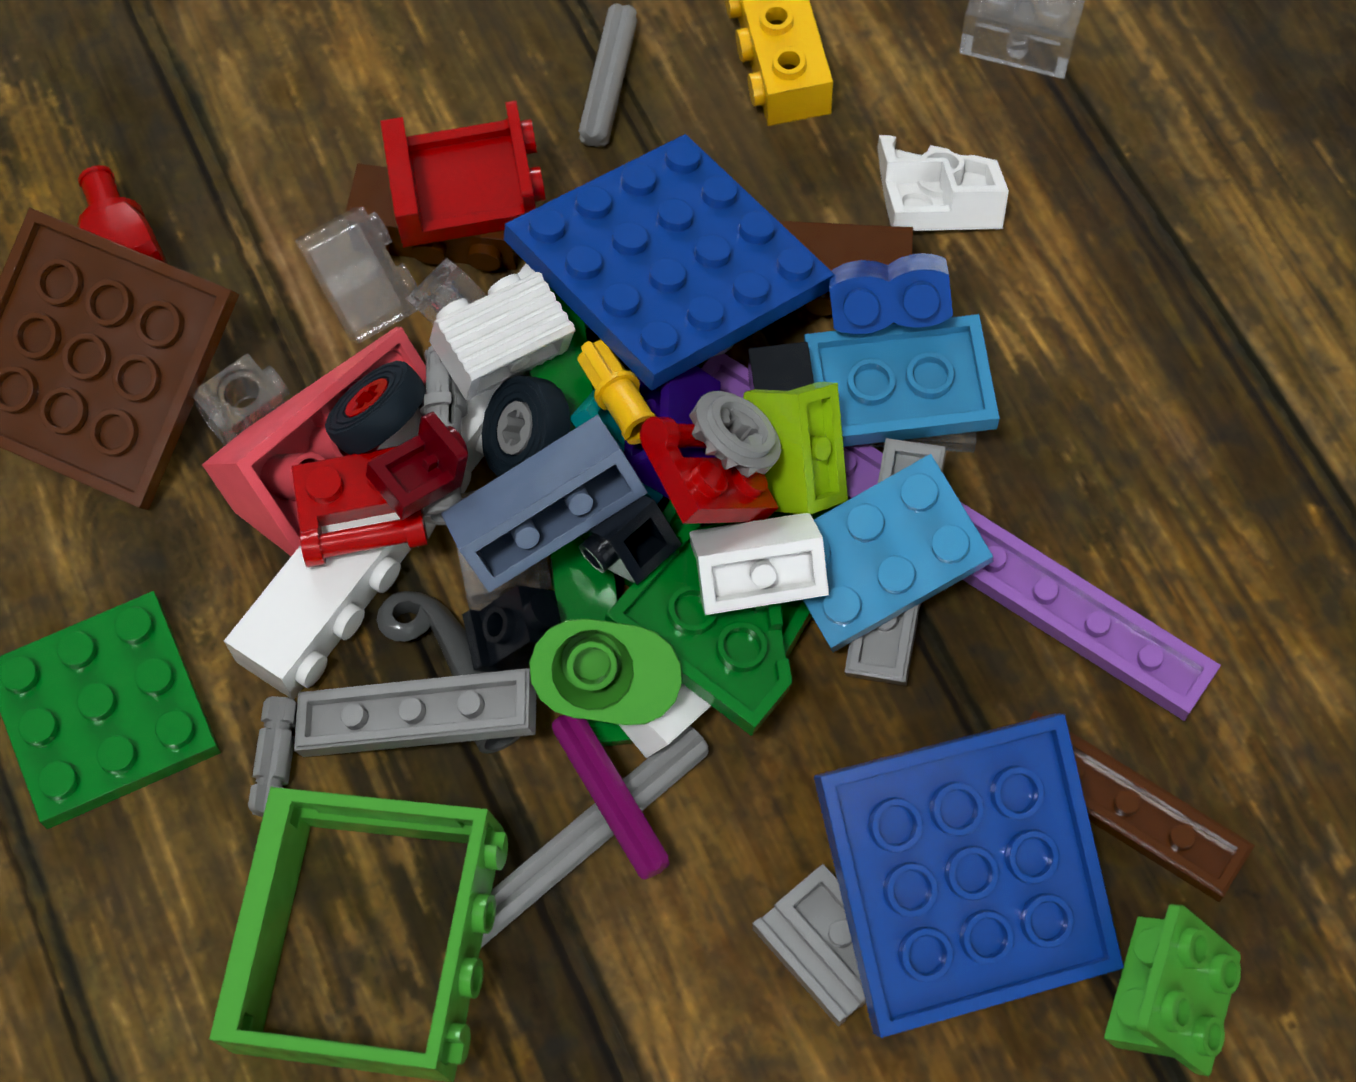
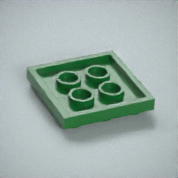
[0,591,221,829]

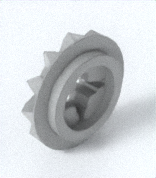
[689,391,781,478]

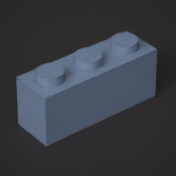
[441,415,648,593]

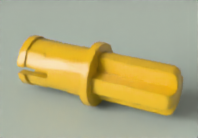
[577,339,657,445]

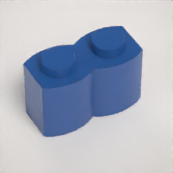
[829,253,953,334]

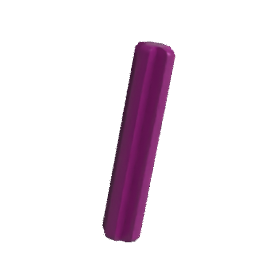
[552,715,670,880]

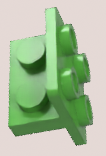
[1103,904,1241,1076]

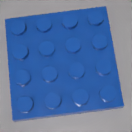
[504,134,835,391]
[813,713,1124,1038]

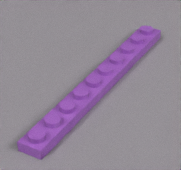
[701,354,1221,721]

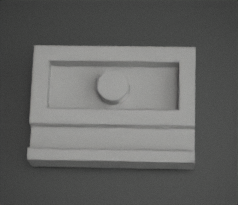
[753,864,866,1027]

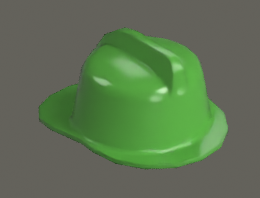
[529,619,682,725]

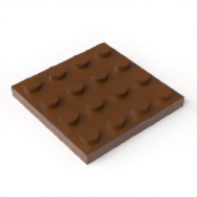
[0,207,240,510]

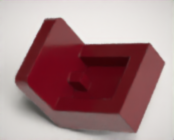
[366,411,468,520]

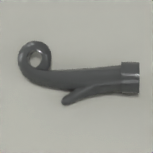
[376,591,521,754]

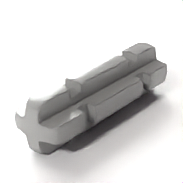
[248,696,297,817]

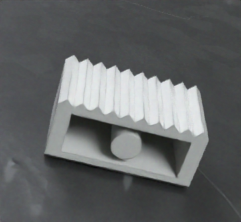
[429,272,575,400]

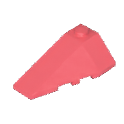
[202,327,426,556]

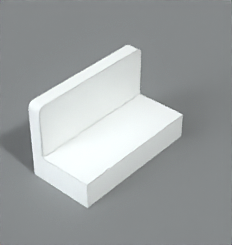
[689,513,829,615]

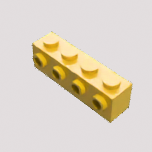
[725,0,833,126]

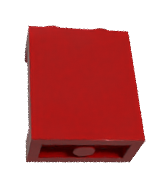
[380,100,546,248]

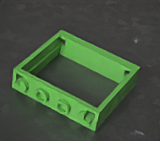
[209,787,508,1082]

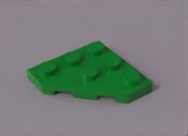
[604,522,792,736]

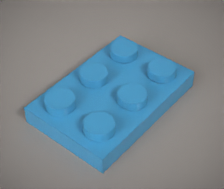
[804,314,1000,447]
[803,454,993,652]

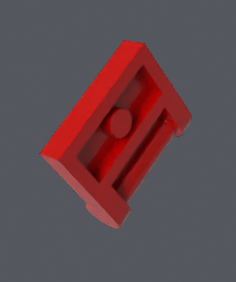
[640,417,779,524]
[291,446,428,568]

